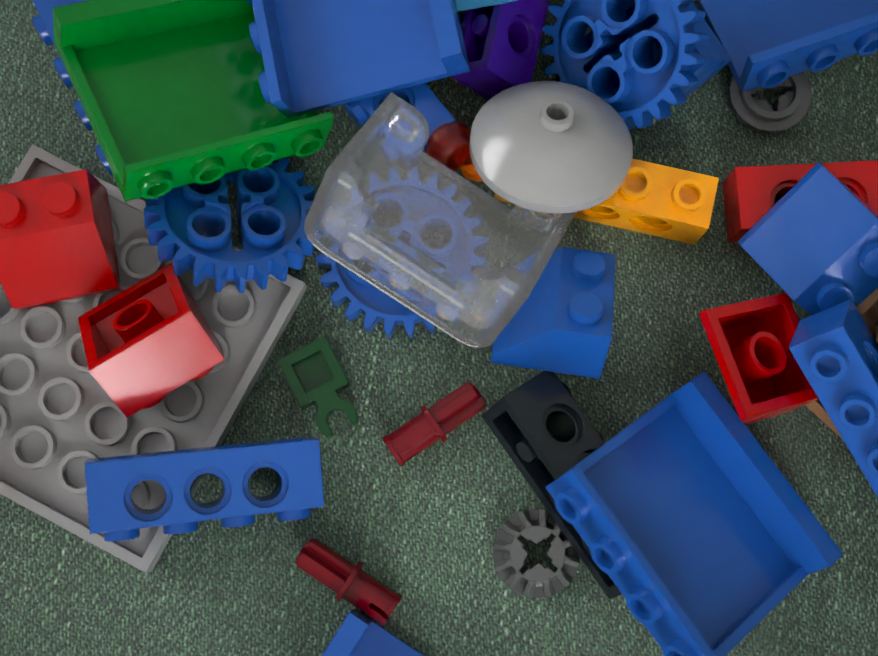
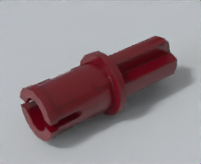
[382,383,486,467]
[295,538,402,626]

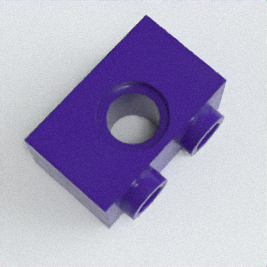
[451,0,549,100]

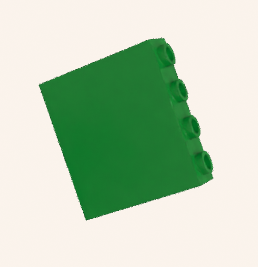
[53,0,334,202]

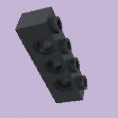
[482,371,622,600]

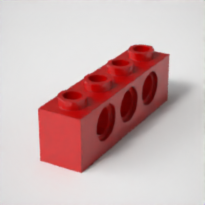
[722,160,878,243]

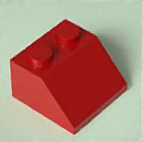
[0,169,121,309]
[78,263,225,418]
[699,293,819,424]

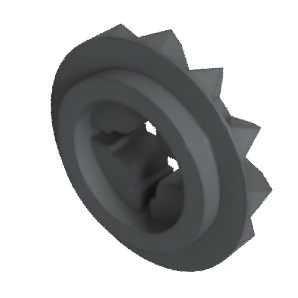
[728,72,812,135]
[493,509,580,598]

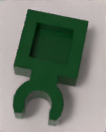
[277,336,359,438]

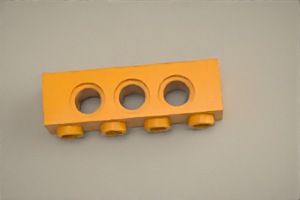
[494,158,719,245]

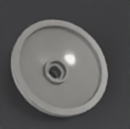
[469,81,633,214]

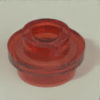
[425,122,471,173]

